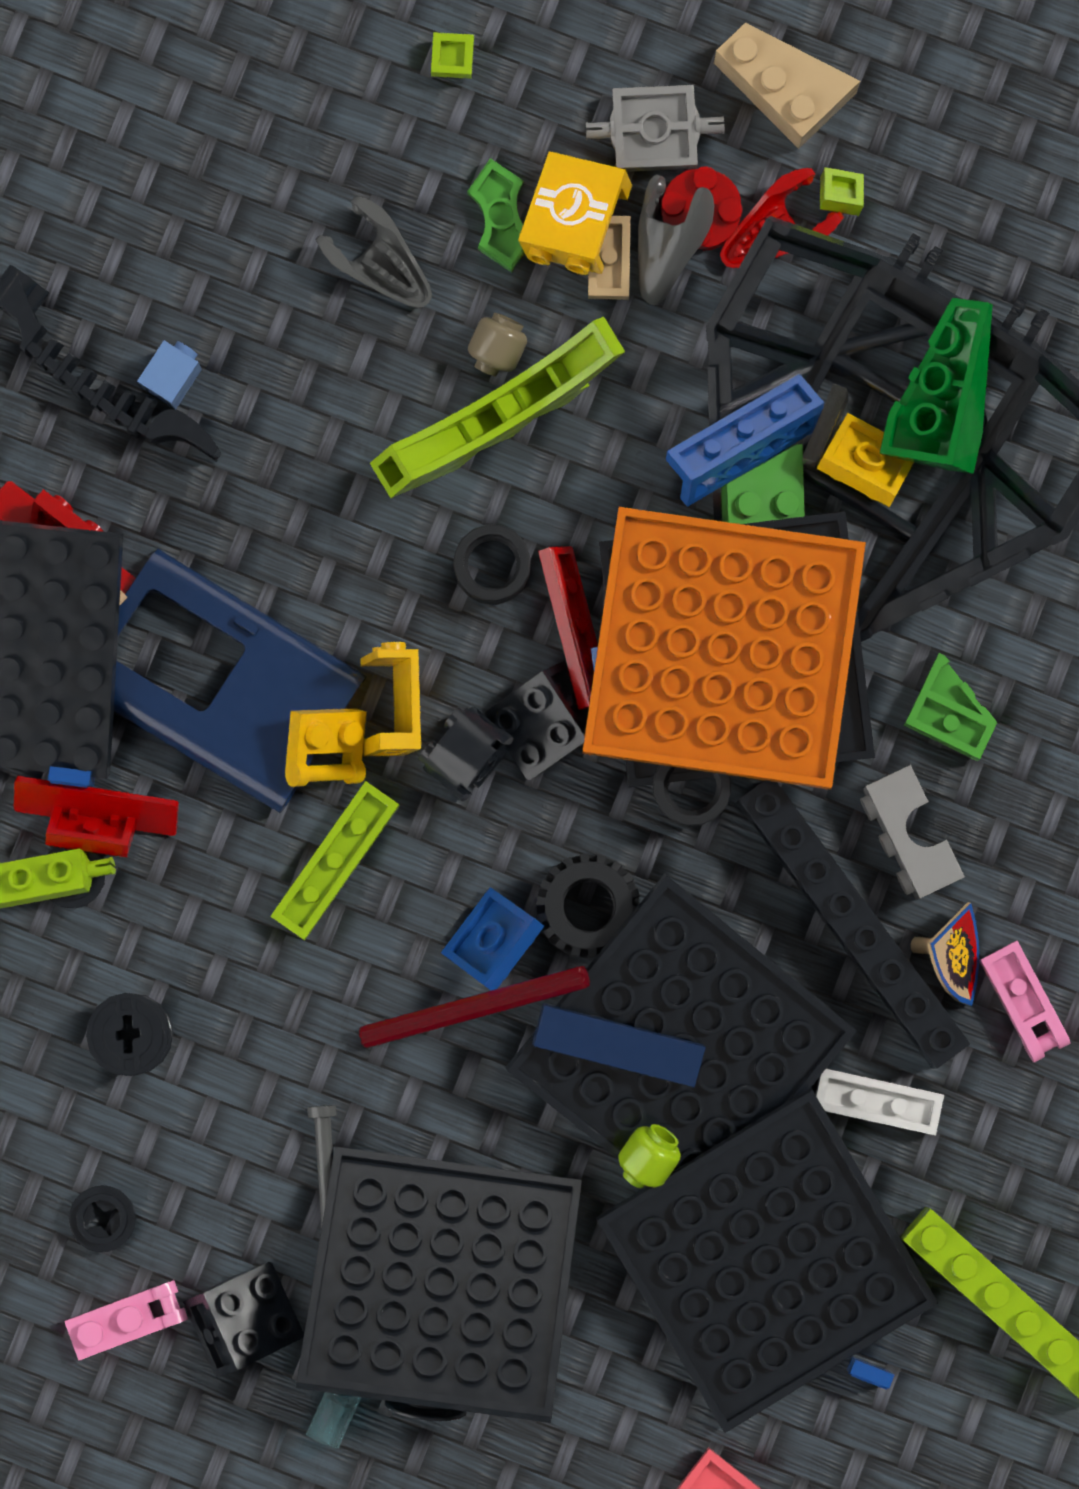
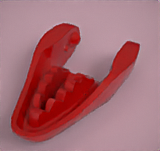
[720,168,844,268]

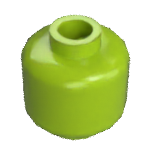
[618,1124,681,1188]

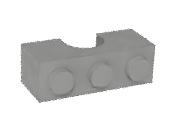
[860,765,965,900]

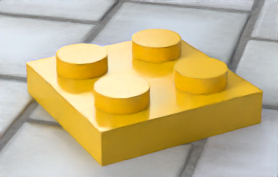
[817,413,914,507]

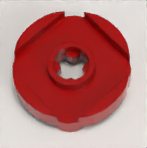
[661,166,742,251]

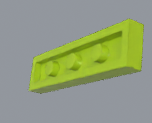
[270,781,400,940]

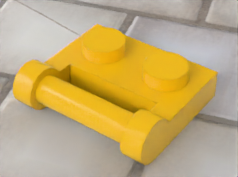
[285,708,367,787]

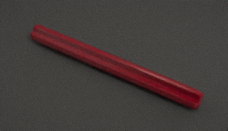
[359,966,590,1048]

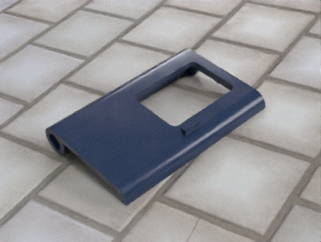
[114,549,367,813]

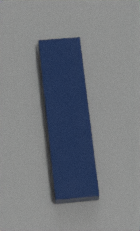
[532,1003,706,1087]

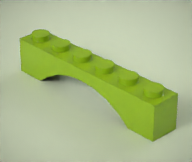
[899,1207,1079,1399]

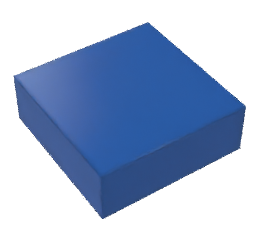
[48,766,95,788]
[847,1356,894,1390]

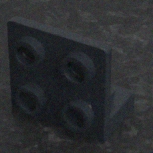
[485,661,589,780]
[183,1262,304,1378]

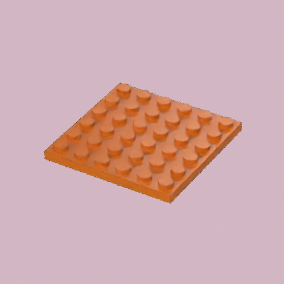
[582,507,866,790]

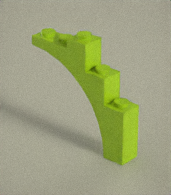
[370,316,625,498]

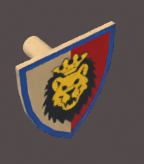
[911,902,979,1006]

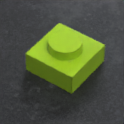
[431,32,474,79]
[820,167,864,216]

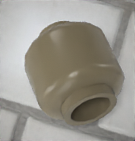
[467,312,527,377]

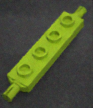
[0,848,116,909]

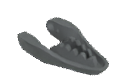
[638,175,714,305]
[315,197,432,308]

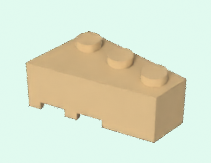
[714,23,860,149]

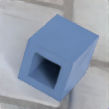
[137,340,202,410]

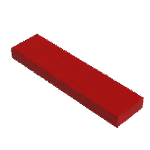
[538,546,598,710]

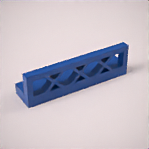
[666,374,824,507]

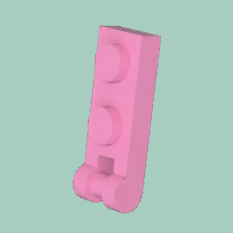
[979,941,1071,1063]
[64,1280,188,1361]

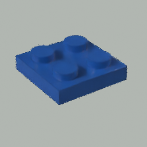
[441,887,544,991]

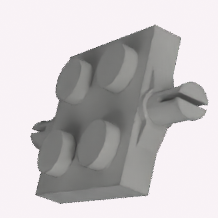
[586,85,725,172]

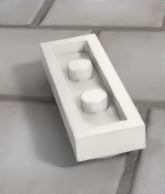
[815,1069,944,1136]

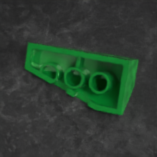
[880,298,993,474]

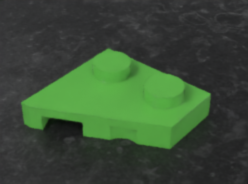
[721,444,805,524]
[904,653,997,761]

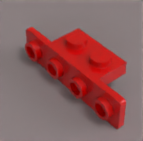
[0,481,135,594]
[14,776,179,858]

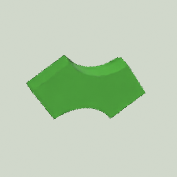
[467,158,525,272]

